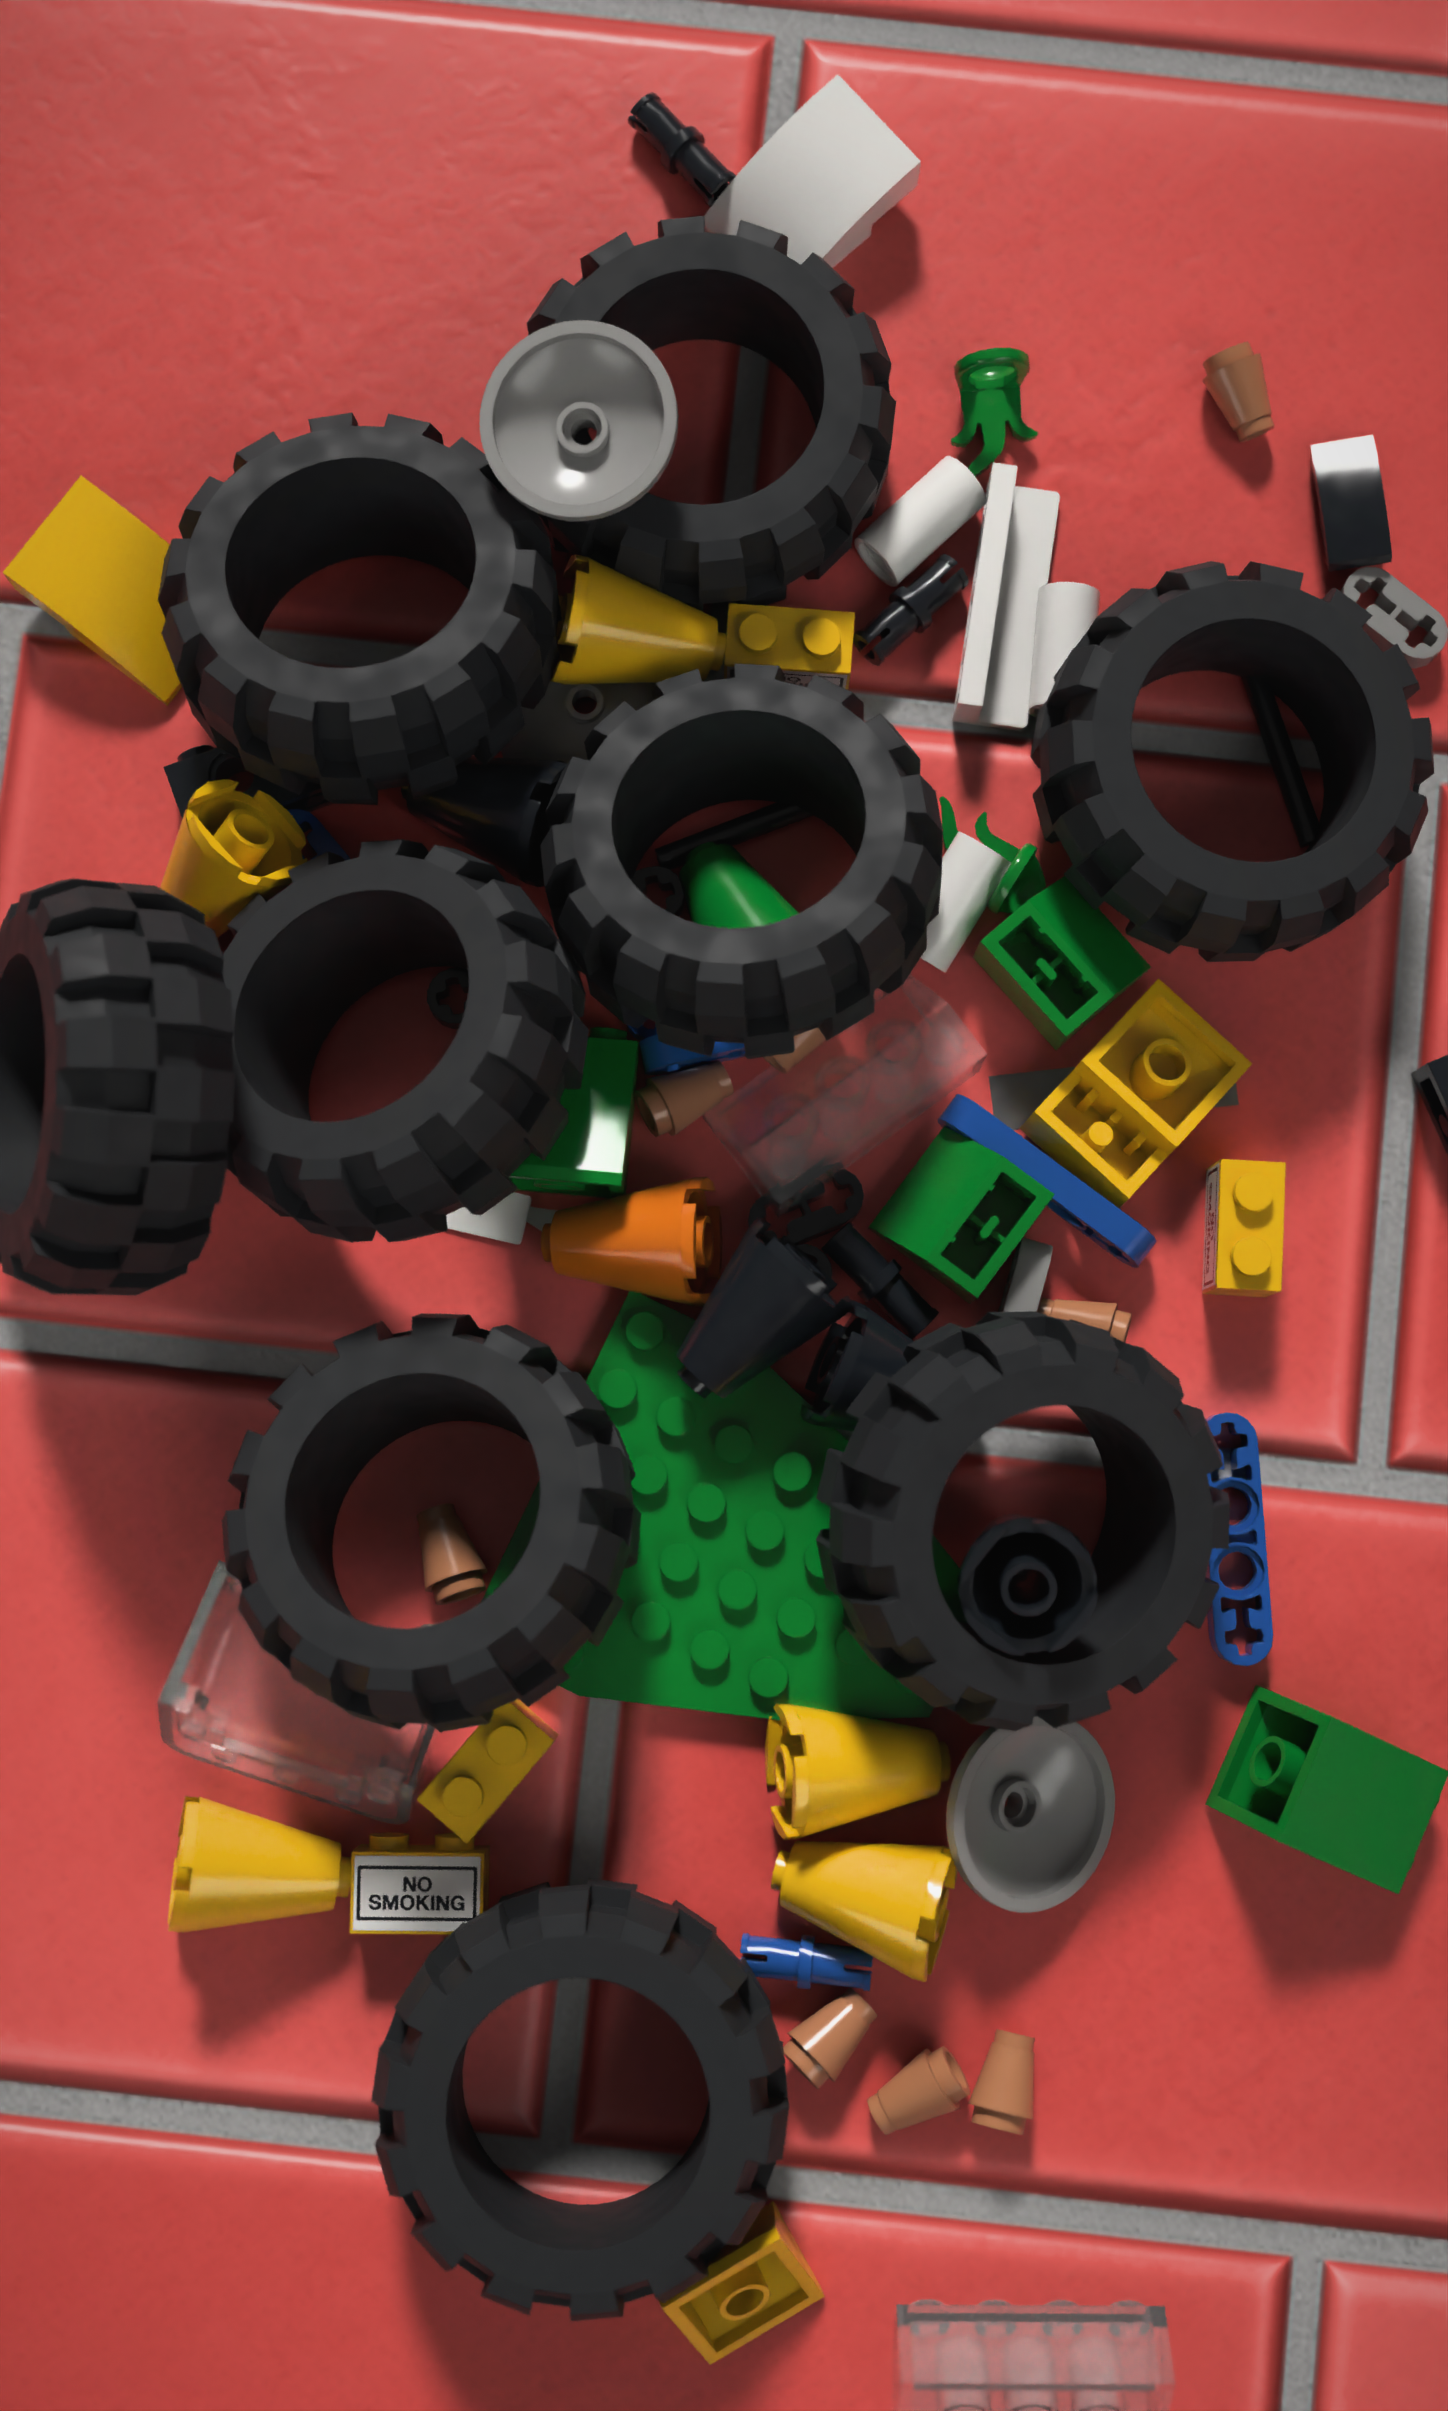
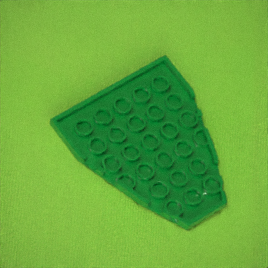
[481,1291,968,1720]

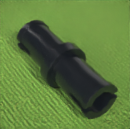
[628,93,736,207]
[853,554,969,666]
[821,1221,939,1339]

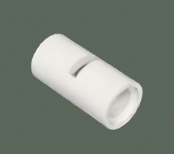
[854,456,987,587]
[1028,582,1100,717]
[920,831,1011,973]

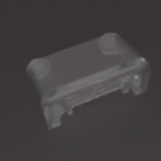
[157,1560,439,1824]

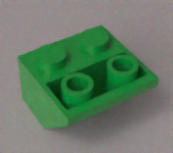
[973,876,1151,1050]
[868,1126,1055,1304]

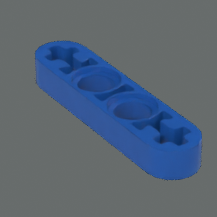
[938,1094,1157,1268]
[1206,1412,1273,1666]

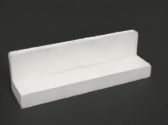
[952,462,1060,731]

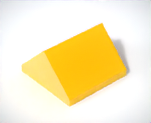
[659,2201,825,2365]

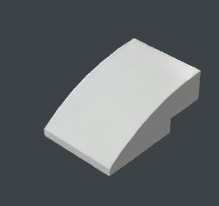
[704,74,921,268]

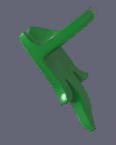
[951,348,1039,477]
[939,796,1046,914]

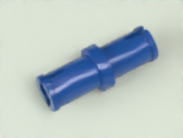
[739,1933,873,1991]

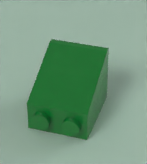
[509,1027,640,1199]
[1205,1685,1448,1894]

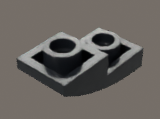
[1310,435,1392,572]

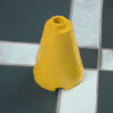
[550,554,727,685]
[160,779,307,938]
[765,1704,951,1839]
[168,1796,351,1933]
[771,1841,957,1982]

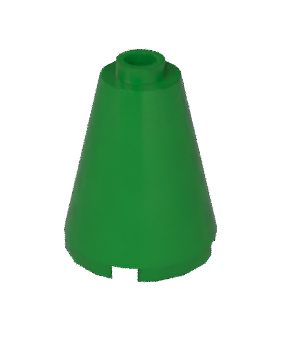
[679,842,799,928]

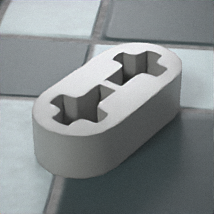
[1340,567,1448,668]
[998,1237,1053,1312]

